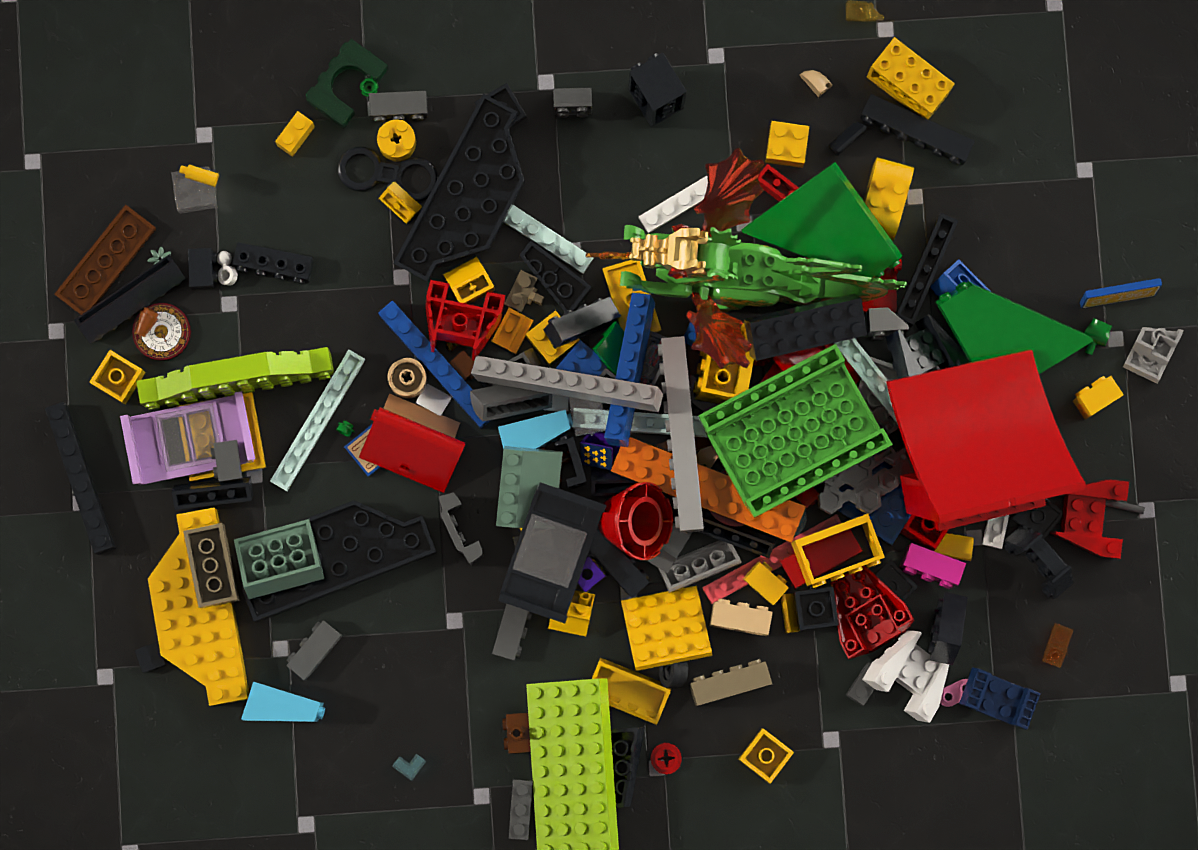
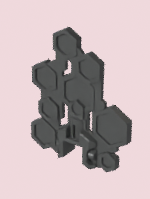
[817,406,915,514]

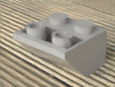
[865,307,909,340]

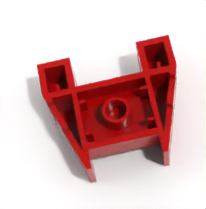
[426,280,506,361]
[1050,479,1129,559]

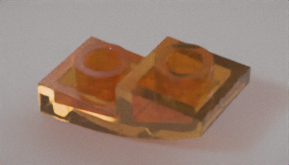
[1042,623,1074,668]

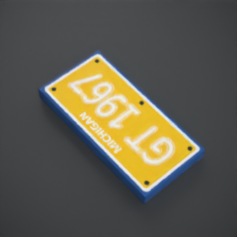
[1080,278,1162,308]

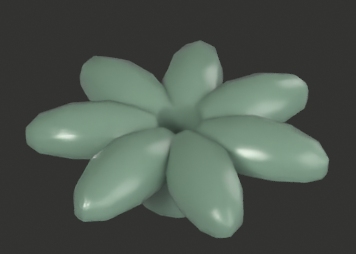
[147,247,171,264]

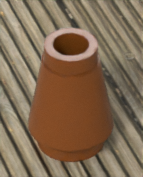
[135,307,159,337]

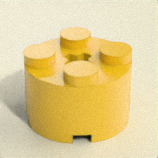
[377,120,416,162]

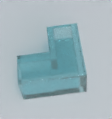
[392,754,427,781]

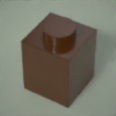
[449,350,475,382]

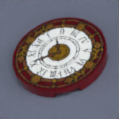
[133,303,191,361]

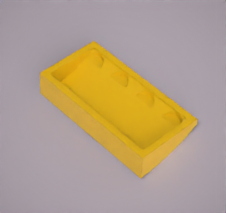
[592,657,671,725]

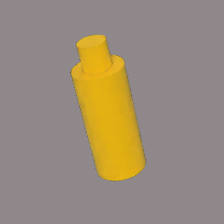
[179,164,219,187]

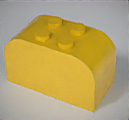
[864,157,914,241]

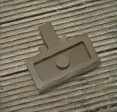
[504,270,544,313]

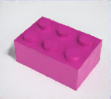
[899,543,966,589]

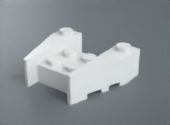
[862,630,949,723]

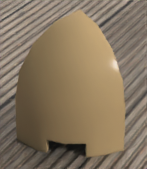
[800,70,833,97]

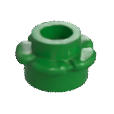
[360,78,379,97]
[336,421,355,437]

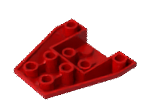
[831,565,914,659]

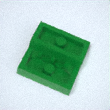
[593,321,624,376]

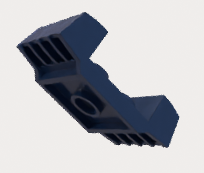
[959,667,1041,730]

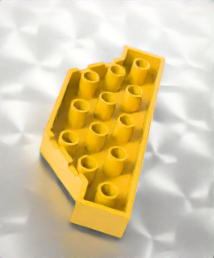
[148,507,249,706]

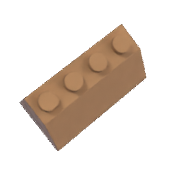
[384,393,460,438]

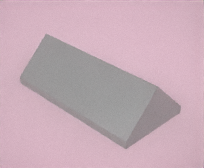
[659,540,742,593]

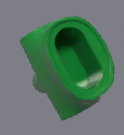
[1085,318,1112,355]

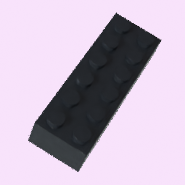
[744,294,867,361]

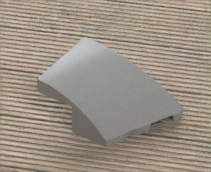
[1123,327,1184,384]

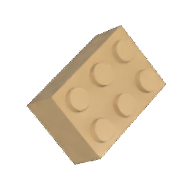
[709,599,772,636]

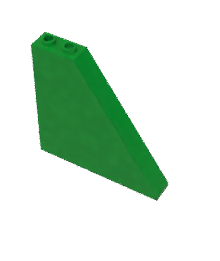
[741,162,903,278]
[936,282,1093,374]

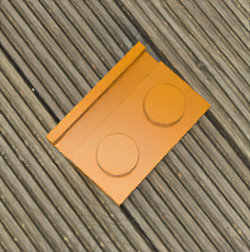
[491,308,534,355]

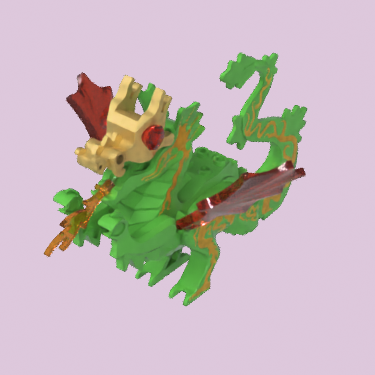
[585,148,907,369]

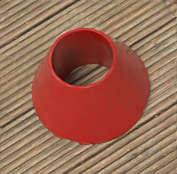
[598,482,673,560]

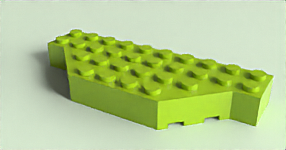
[136,347,334,410]

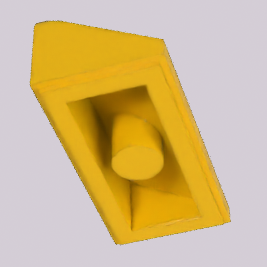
[379,182,422,224]
[934,533,974,561]
[780,594,799,633]

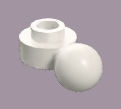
[217,251,238,286]

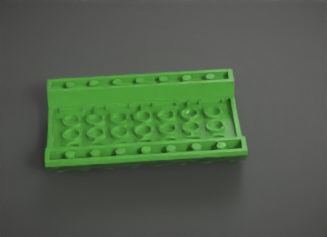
[698,344,893,518]

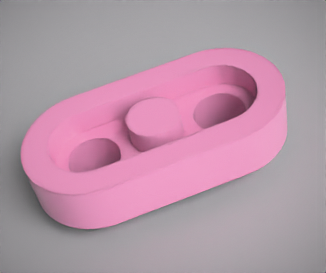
[940,679,968,707]

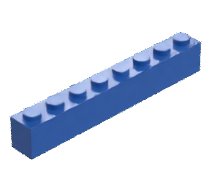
[604,293,655,447]
[378,300,491,429]

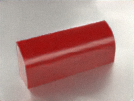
[780,529,862,590]

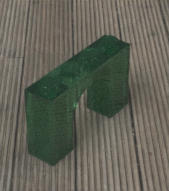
[306,39,389,129]

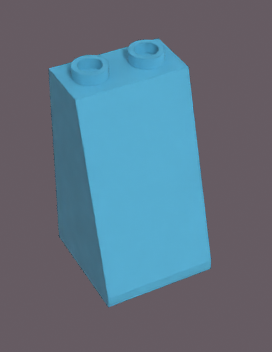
[498,410,573,449]
[241,682,326,722]

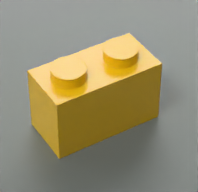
[275,111,315,157]
[743,562,789,605]

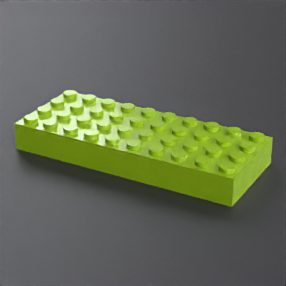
[526,678,619,850]

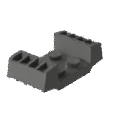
[439,493,484,566]

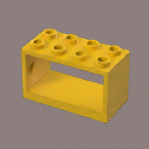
[791,514,885,588]

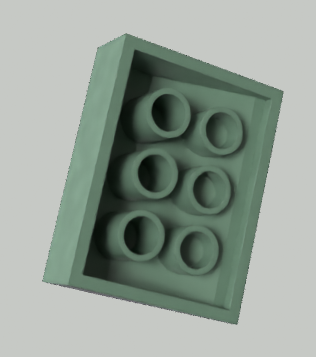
[496,446,563,529]
[234,519,324,599]

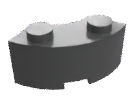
[648,523,693,573]

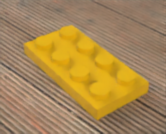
[602,260,661,333]

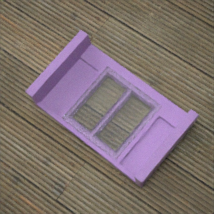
[120,391,255,485]

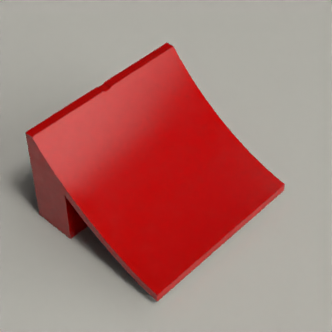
[886,350,1086,531]

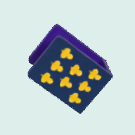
[580,431,620,470]
[578,556,608,592]

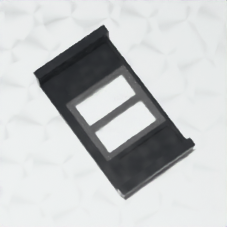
[498,482,607,623]

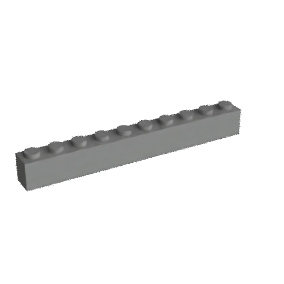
[658,336,704,533]
[471,356,663,412]

